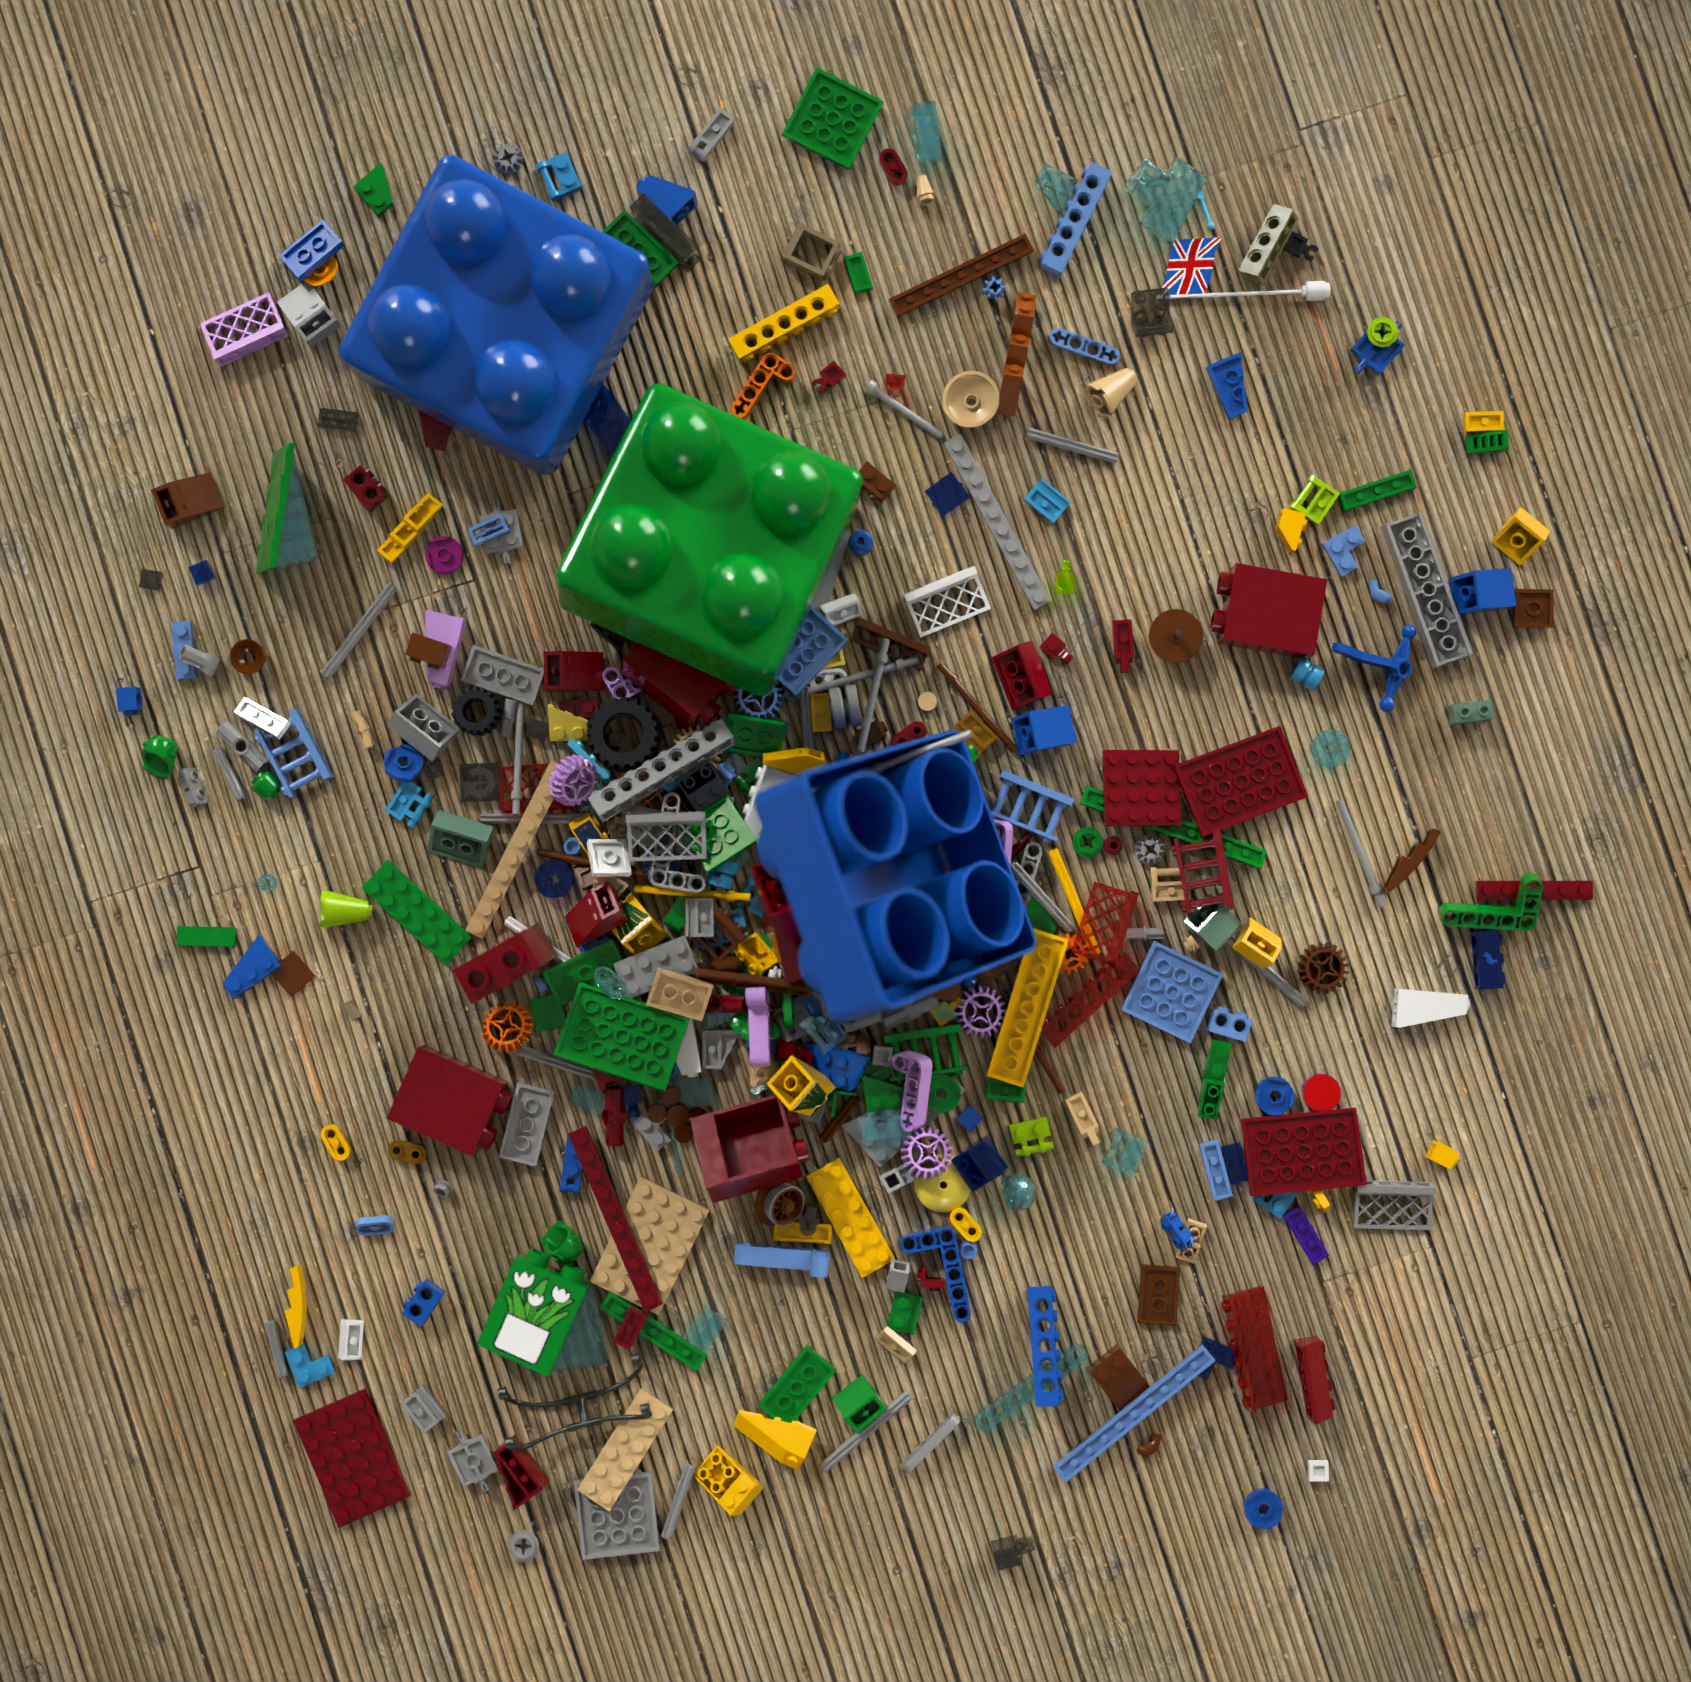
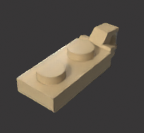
[1065,1091,1100,1146]

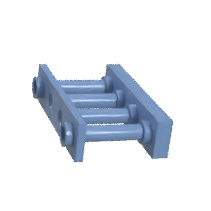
[254,709,335,799]
[990,770,1074,844]

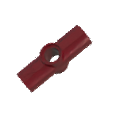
[705,995,748,1013]
[602,1086,627,1147]

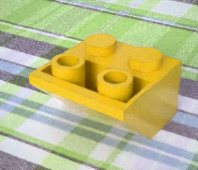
[1232,917,1282,970]

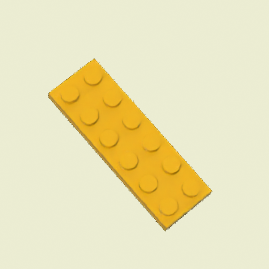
[806,1157,896,1278]

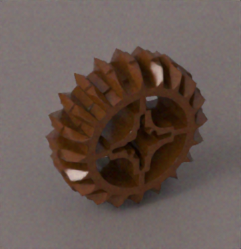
[1297,942,1350,994]

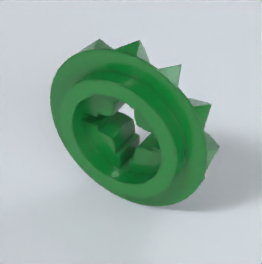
[1072,827,1103,857]

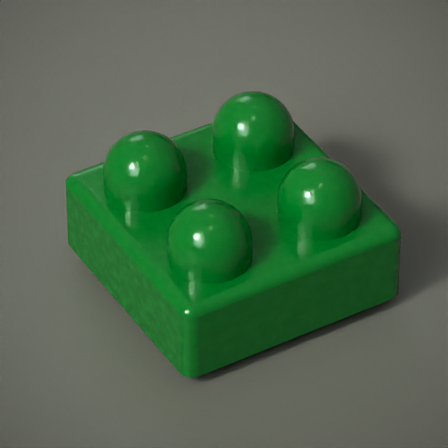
[556,383,863,696]

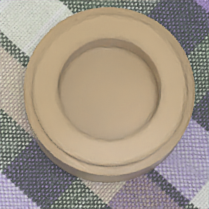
[918,692,937,711]

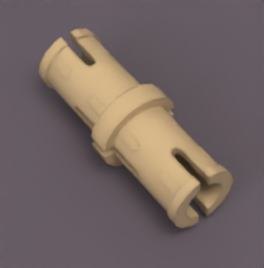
[350,710,376,750]

